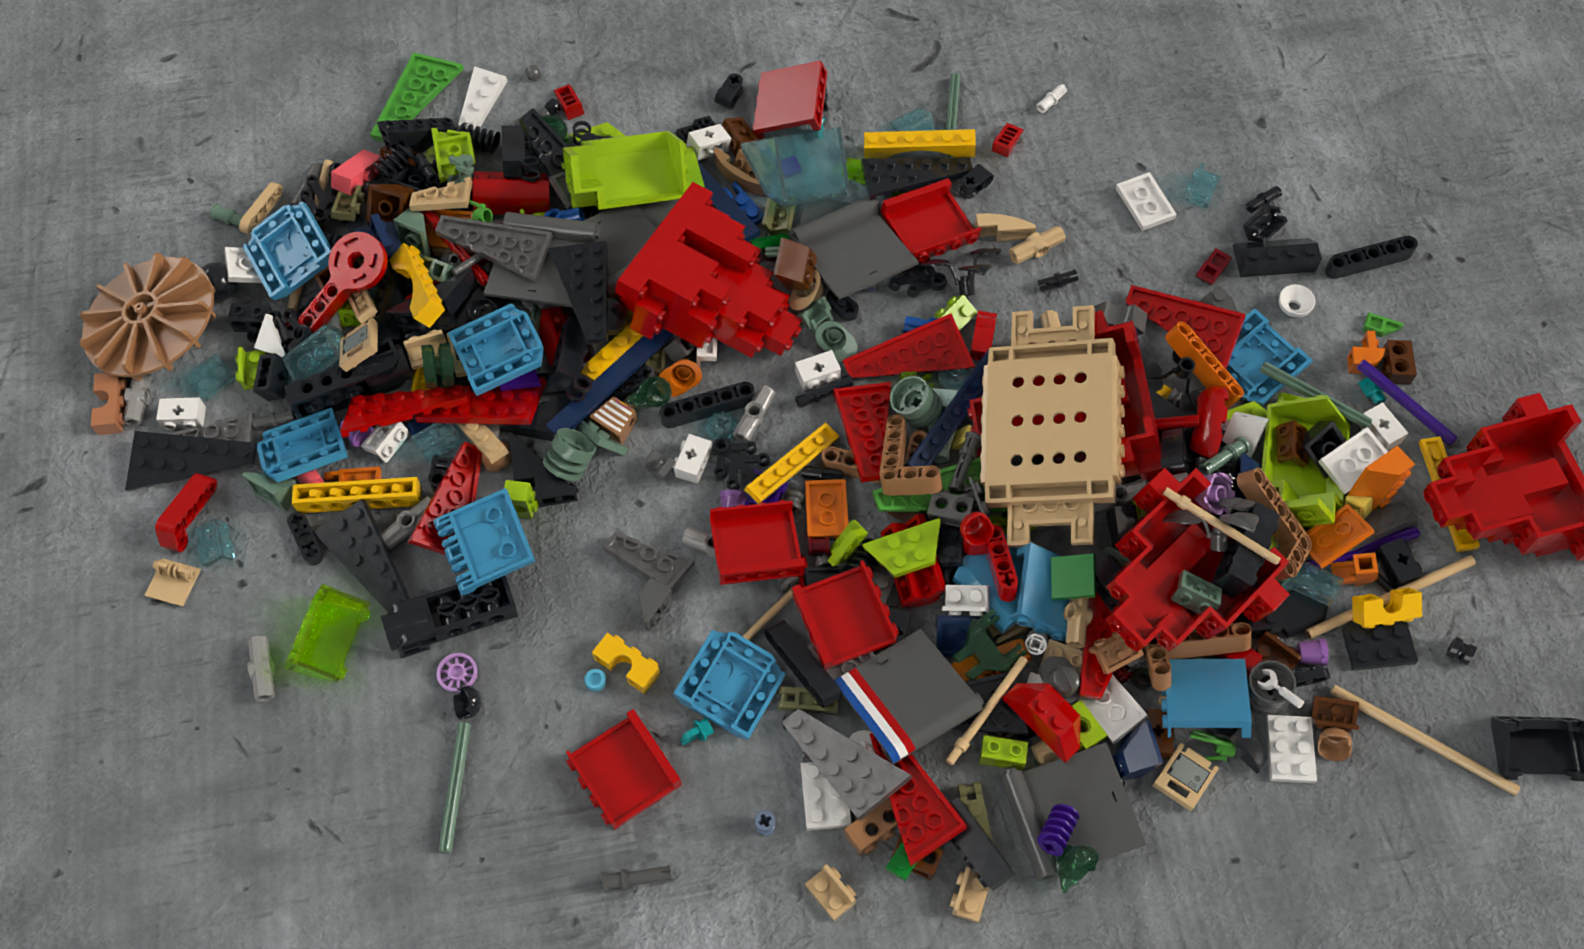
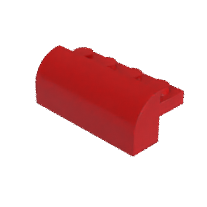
[473,171,550,215]
[880,514,946,607]

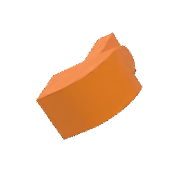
[1347,331,1385,374]
[1330,553,1378,586]

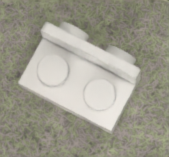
[361,422,410,463]
[942,585,990,616]

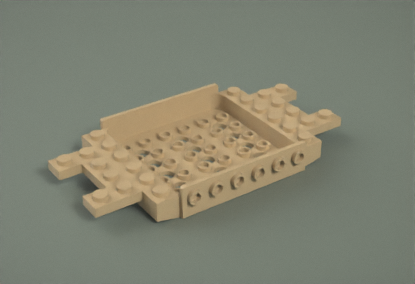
[980,305,1125,548]

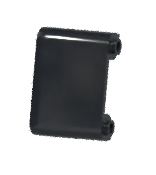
[1491,716,1584,782]

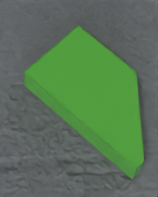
[1362,312,1404,337]

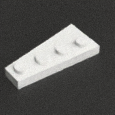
[458,66,507,129]

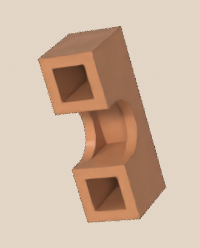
[91,373,128,435]

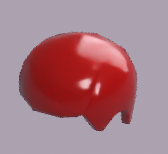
[960,511,994,546]

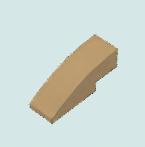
[975,213,1036,242]

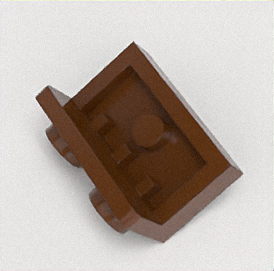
[1310,695,1359,733]

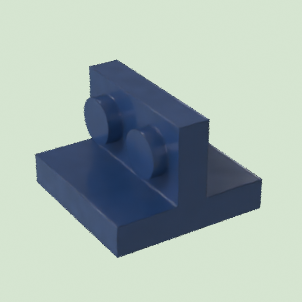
[355,214,402,263]
[935,615,982,657]

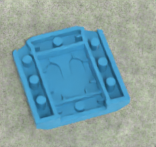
[243,201,332,300]
[448,304,543,396]
[1227,308,1313,407]
[257,408,349,482]
[952,534,1024,634]
[673,630,786,740]

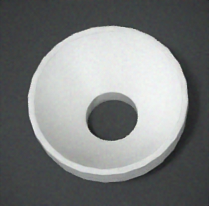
[1279,284,1315,318]

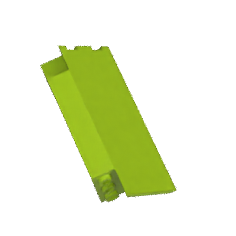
[561,131,705,210]
[1261,393,1350,528]

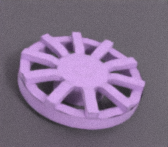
[437,653,478,693]

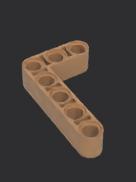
[879,414,942,496]
[822,430,927,484]
[1237,468,1312,582]
[1144,622,1251,691]

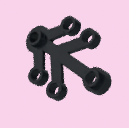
[300,163,342,225]
[889,258,947,298]
[247,309,311,361]
[712,437,770,490]

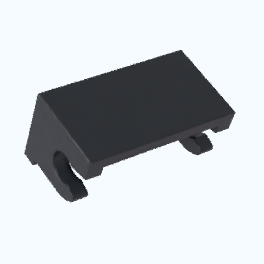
[1243,204,1288,244]

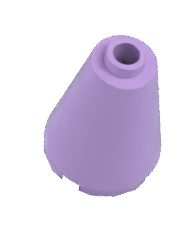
[1194,473,1235,515]

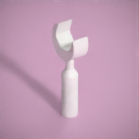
[1257,669,1304,708]

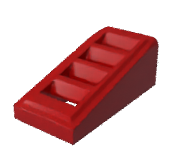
[554,84,584,120]
[991,123,1024,158]

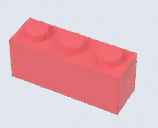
[331,149,383,196]

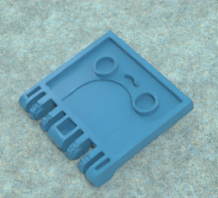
[434,488,536,595]

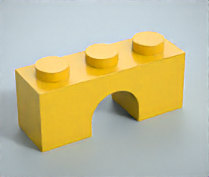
[1352,587,1422,628]
[592,632,660,695]

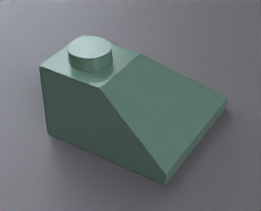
[393,208,431,257]
[242,472,298,512]

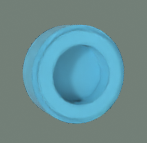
[584,669,607,692]

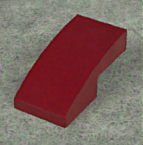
[1195,248,1232,286]

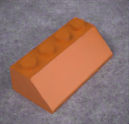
[1344,446,1415,511]

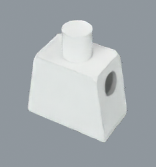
[1221,412,1268,458]

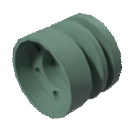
[890,376,943,429]
[543,428,596,481]

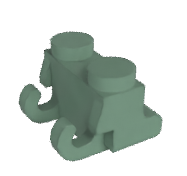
[447,154,474,189]
[797,296,833,334]

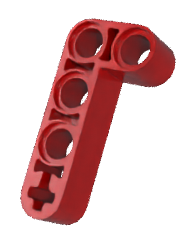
[155,473,218,553]
[963,524,1018,602]

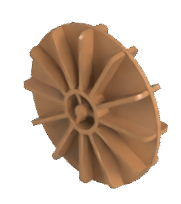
[79,253,216,381]

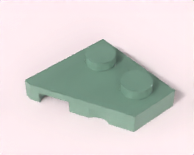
[577,421,628,455]

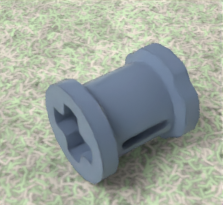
[755,811,776,836]

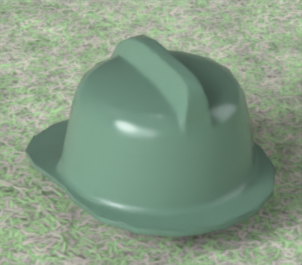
[815,321,858,362]

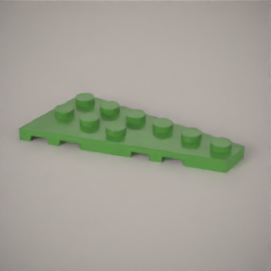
[370,52,464,142]
[872,457,1008,513]

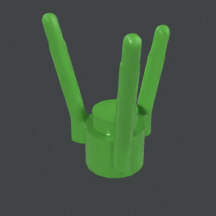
[469,200,493,223]
[1190,729,1236,761]

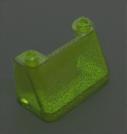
[283,584,371,683]

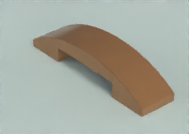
[713,147,774,197]

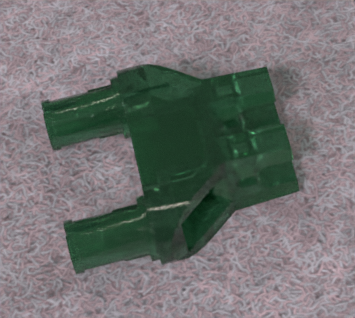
[952,608,1027,680]

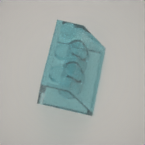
[282,325,343,381]

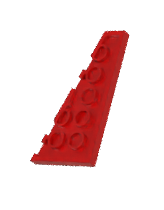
[1125,285,1246,370]
[842,313,975,379]
[415,377,546,425]
[833,382,891,483]
[340,385,471,438]
[407,441,482,555]
[1078,592,1114,700]
[869,733,967,867]

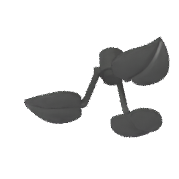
[1163,497,1259,552]

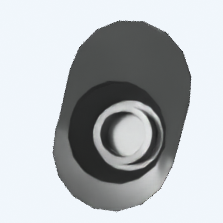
[1039,656,1080,703]

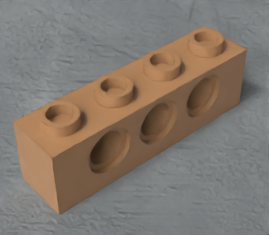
[844,798,898,856]

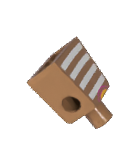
[590,395,638,444]

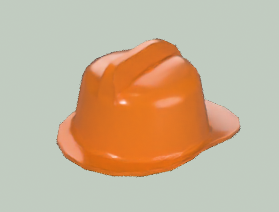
[657,359,702,397]

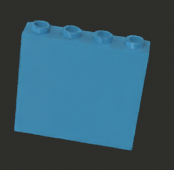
[1008,543,1069,642]
[1161,659,1252,738]

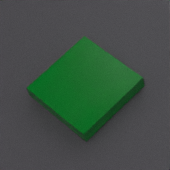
[1051,553,1096,601]

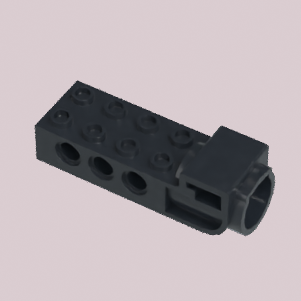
[284,337,413,419]
[381,575,518,658]

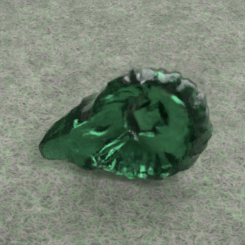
[626,376,672,409]
[1056,844,1099,893]

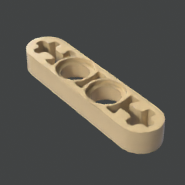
[239,182,283,234]

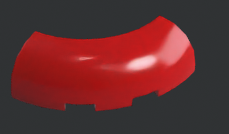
[1189,386,1229,458]

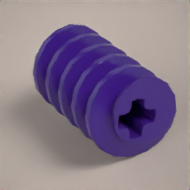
[1037,804,1080,856]

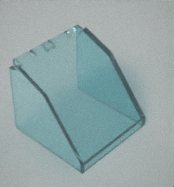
[741,127,850,207]

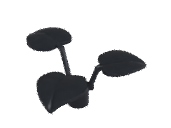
[915,248,1001,296]
[1143,351,1202,415]

